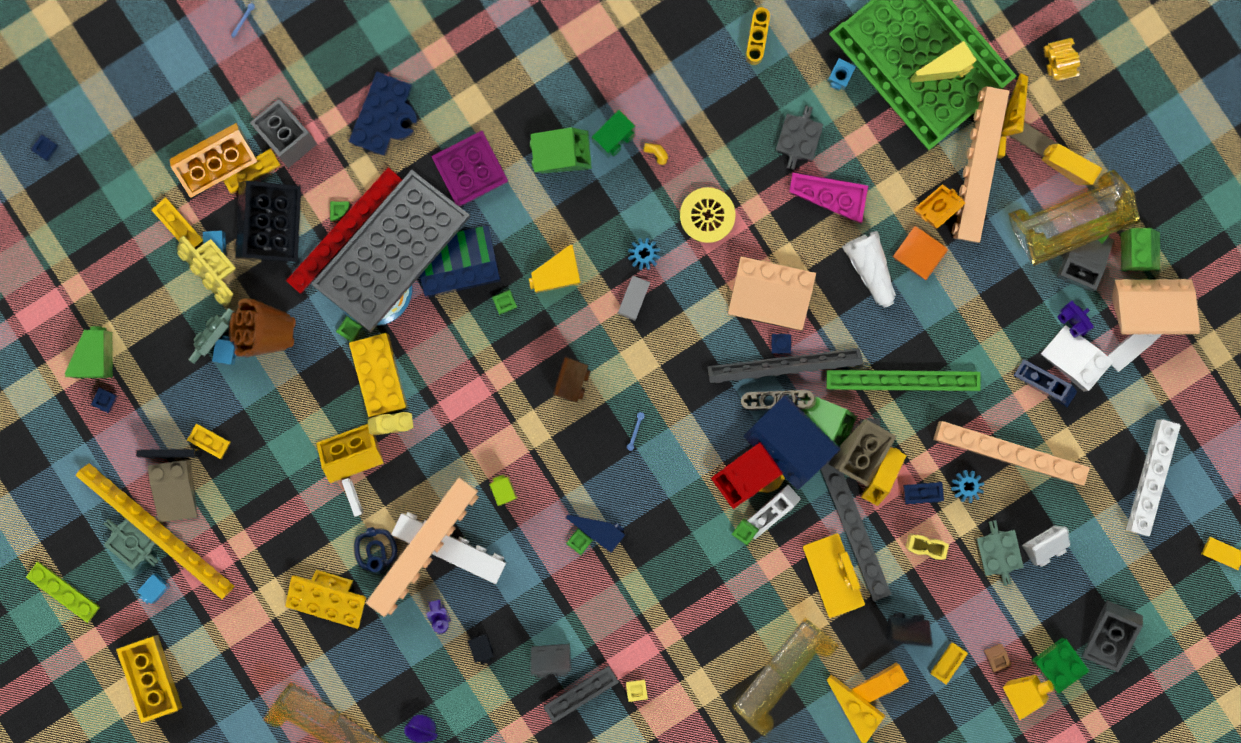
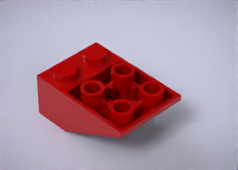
[711,442,783,509]

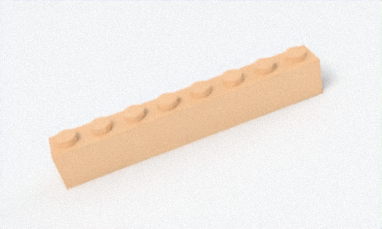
[952,86,1009,243]
[933,421,1090,486]
[366,477,479,617]

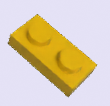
[187,424,231,459]

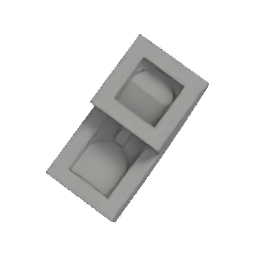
[618,276,650,320]

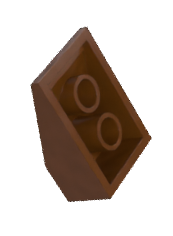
[554,357,591,403]

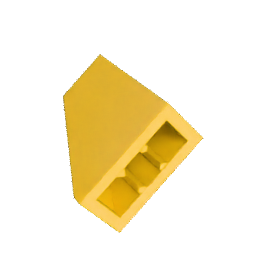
[1042,144,1102,185]
[529,245,581,293]
[861,447,907,506]

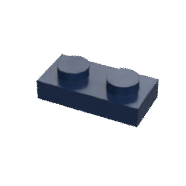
[903,482,944,504]

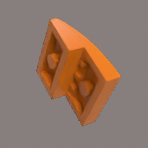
[893,226,948,280]

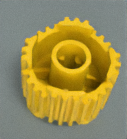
[1044,38,1080,81]

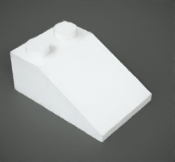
[1041,325,1113,392]
[1022,526,1070,567]

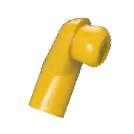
[644,143,668,165]

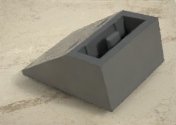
[1056,224,1114,292]
[531,644,572,678]

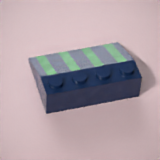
[420,225,501,298]

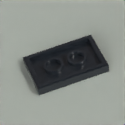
[136,449,202,458]

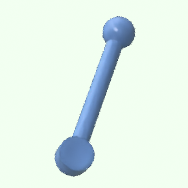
[231,3,255,38]
[627,412,644,451]

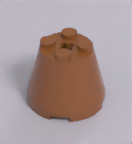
[229,299,296,357]

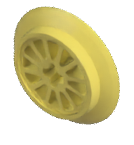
[680,187,736,243]

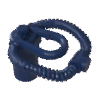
[354,527,398,574]

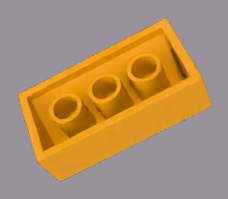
[169,123,257,198]

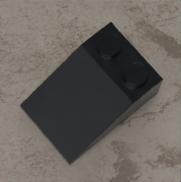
[886,613,933,647]

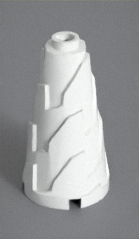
[842,231,896,308]

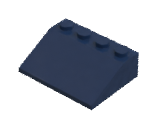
[743,395,840,490]

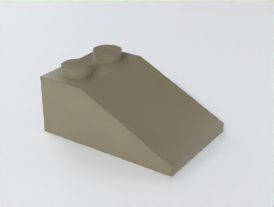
[829,419,896,487]
[148,460,198,523]

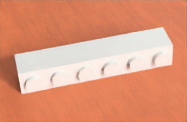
[391,512,507,584]

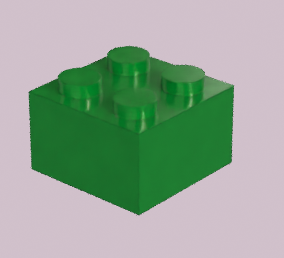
[592,110,635,158]
[1031,638,1089,694]

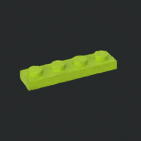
[26,562,100,623]

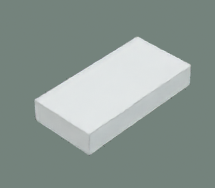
[342,478,364,517]

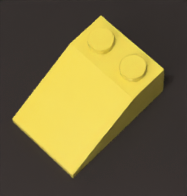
[910,41,977,83]

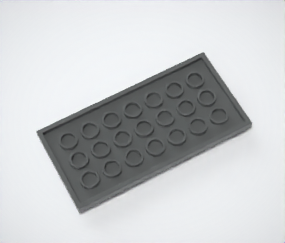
[311,170,470,333]

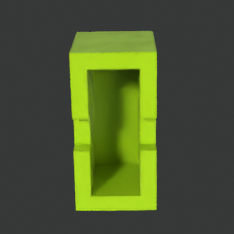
[490,475,518,506]

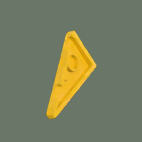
[1001,73,1028,137]
[827,674,886,743]

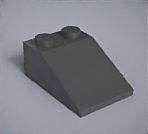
[250,99,317,168]
[1082,600,1143,672]

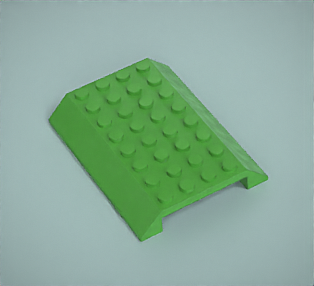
[829,0,1016,151]

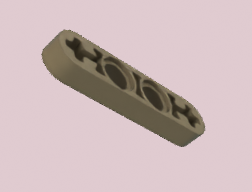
[741,390,816,411]

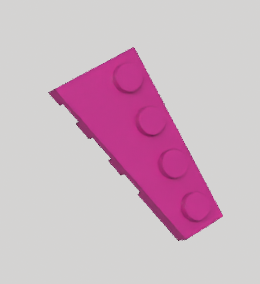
[789,173,868,224]

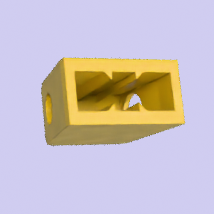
[1003,675,1054,720]

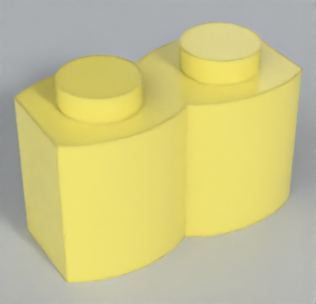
[368,412,413,435]
[905,534,949,560]

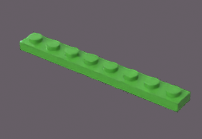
[826,370,981,391]

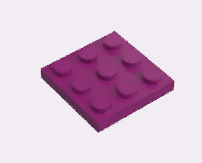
[431,131,509,207]

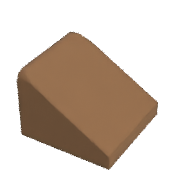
[984,644,1011,673]

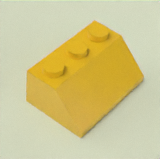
[316,424,384,483]

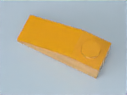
[851,663,909,703]

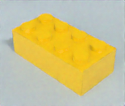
[349,333,408,418]
[116,635,183,723]

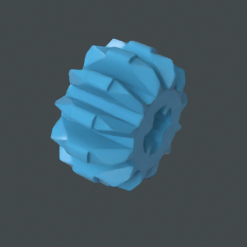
[628,238,660,270]
[951,470,984,503]

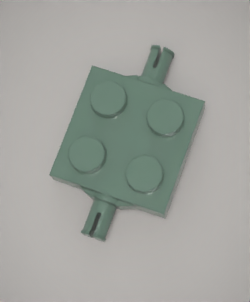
[188,307,235,364]
[104,519,159,570]
[977,520,1024,586]

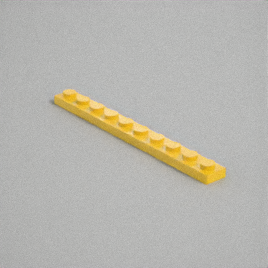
[75,463,235,599]

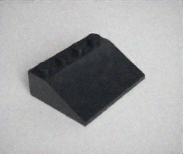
[235,181,301,262]

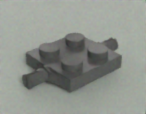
[776,106,824,170]

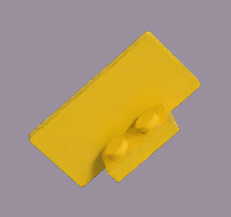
[803,533,865,618]
[285,570,366,629]

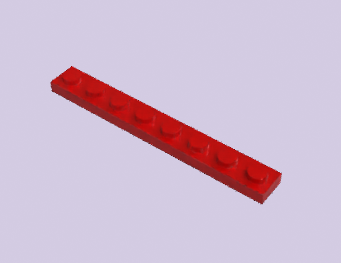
[286,167,402,294]

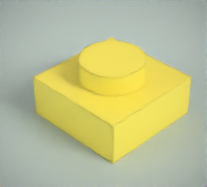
[626,679,648,702]

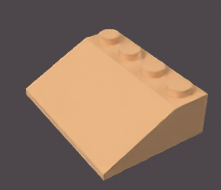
[728,256,816,331]
[1112,279,1200,334]

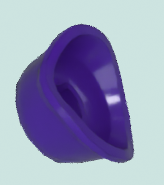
[404,715,438,743]

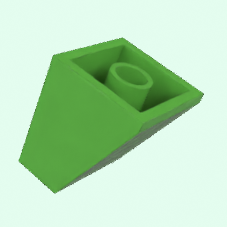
[530,127,592,174]
[1121,228,1160,271]
[65,326,113,378]
[800,395,858,447]

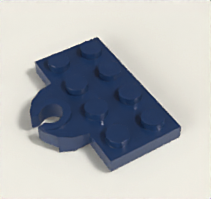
[349,72,418,157]

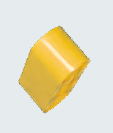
[746,7,770,65]

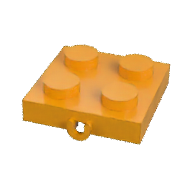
[914,184,966,229]

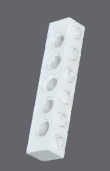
[1126,419,1181,536]

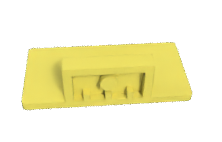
[177,236,236,307]

